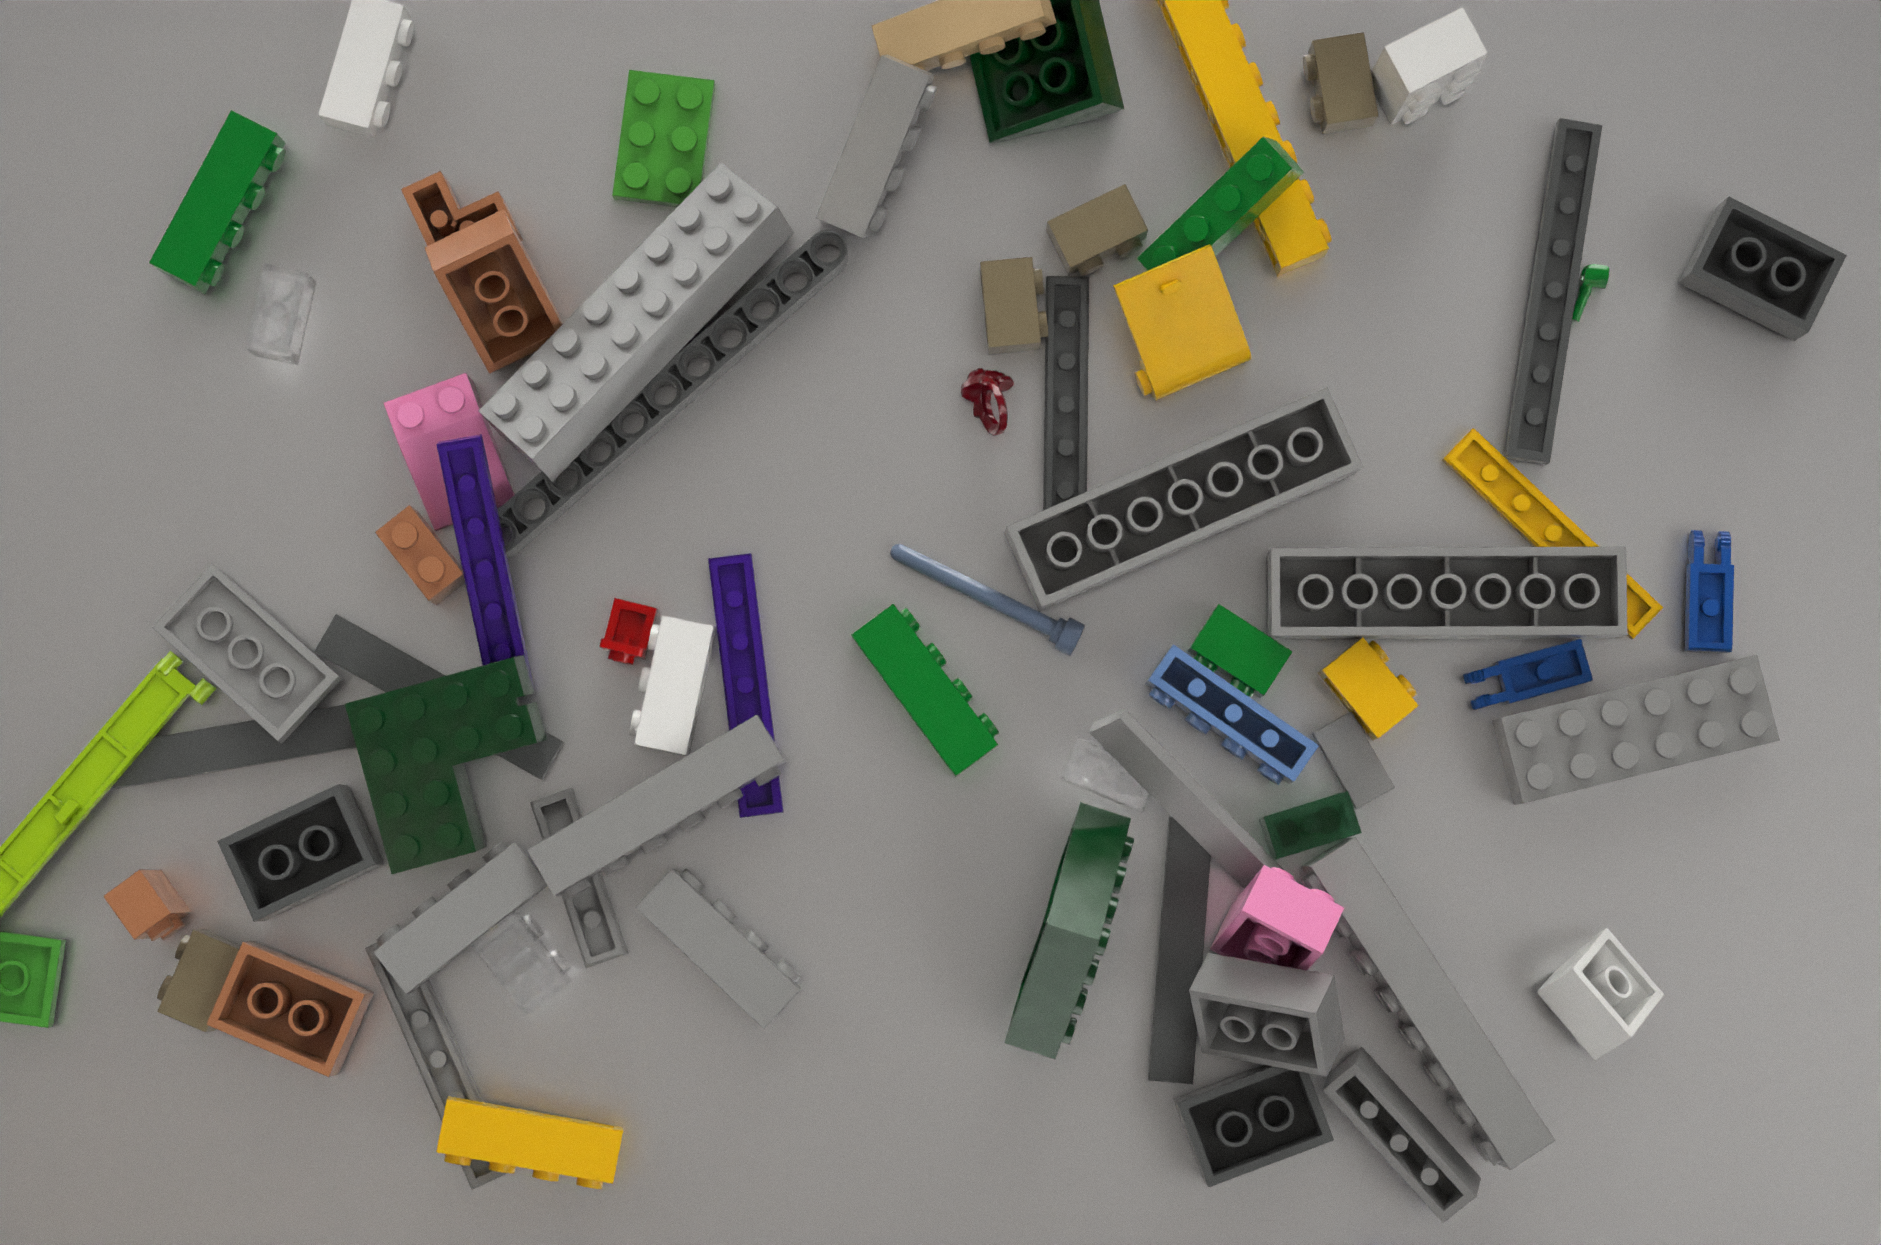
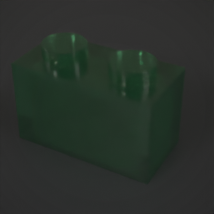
[1259,791,1362,860]

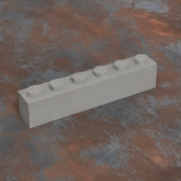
[527,715,786,899]

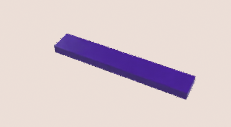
[436,434,534,689]
[708,553,784,818]

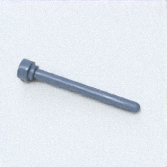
[890,544,1086,656]

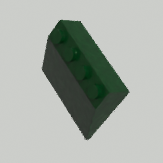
[969,0,1124,143]

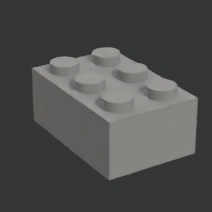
[1189,953,1345,1077]

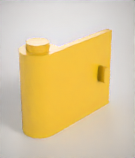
[1113,244,1251,401]

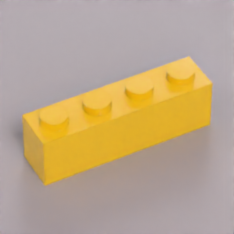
[436,1096,623,1189]

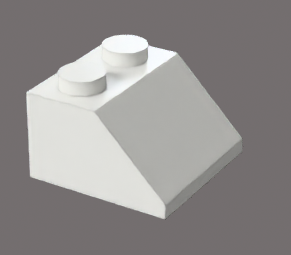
[1537,927,1664,1060]

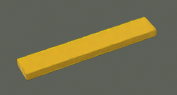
[1442,428,1663,639]

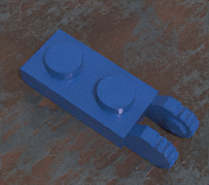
[1685,530,1734,653]
[1463,639,1593,710]

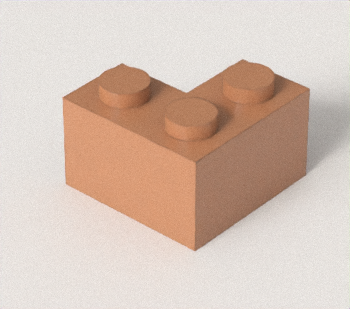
[401,171,524,246]

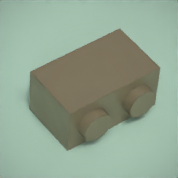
[1303,32,1379,134]
[1046,184,1148,276]
[980,257,1048,355]
[157,929,241,1032]

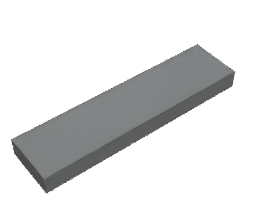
[530,788,629,968]

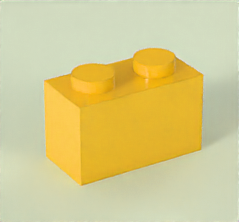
[1318,638,1419,741]

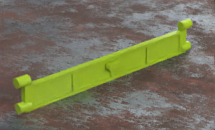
[0,650,217,917]

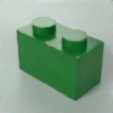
[1187,604,1292,698]

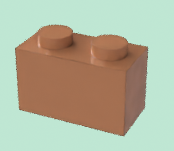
[375,505,465,605]
[103,869,191,941]

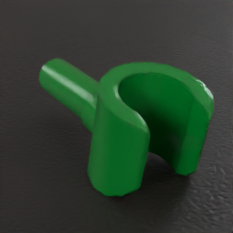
[1572,264,1609,322]

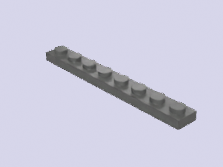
[1504,118,1602,465]

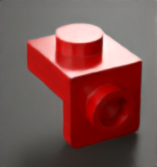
[599,598,658,665]

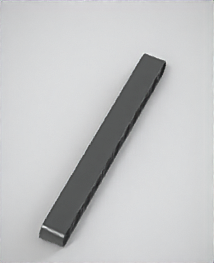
[498,230,848,559]

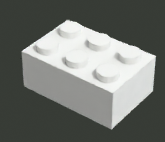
[1371,7,1488,125]

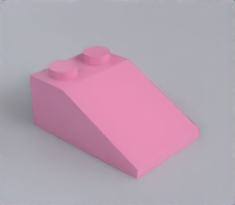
[384,373,515,531]

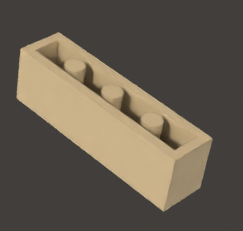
[872,0,1057,71]

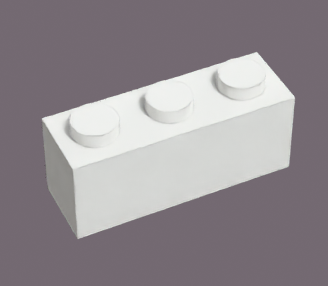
[318,0,414,138]
[629,615,717,756]

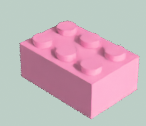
[1210,865,1344,970]

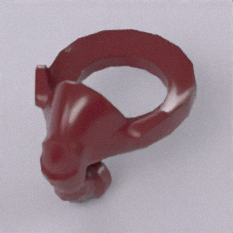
[961,368,1014,436]

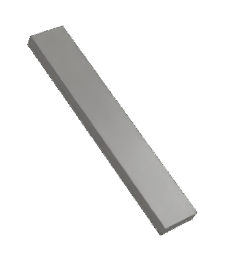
[1089,708,1296,889]
[365,942,508,1190]

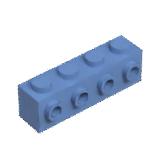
[1145,644,1319,785]

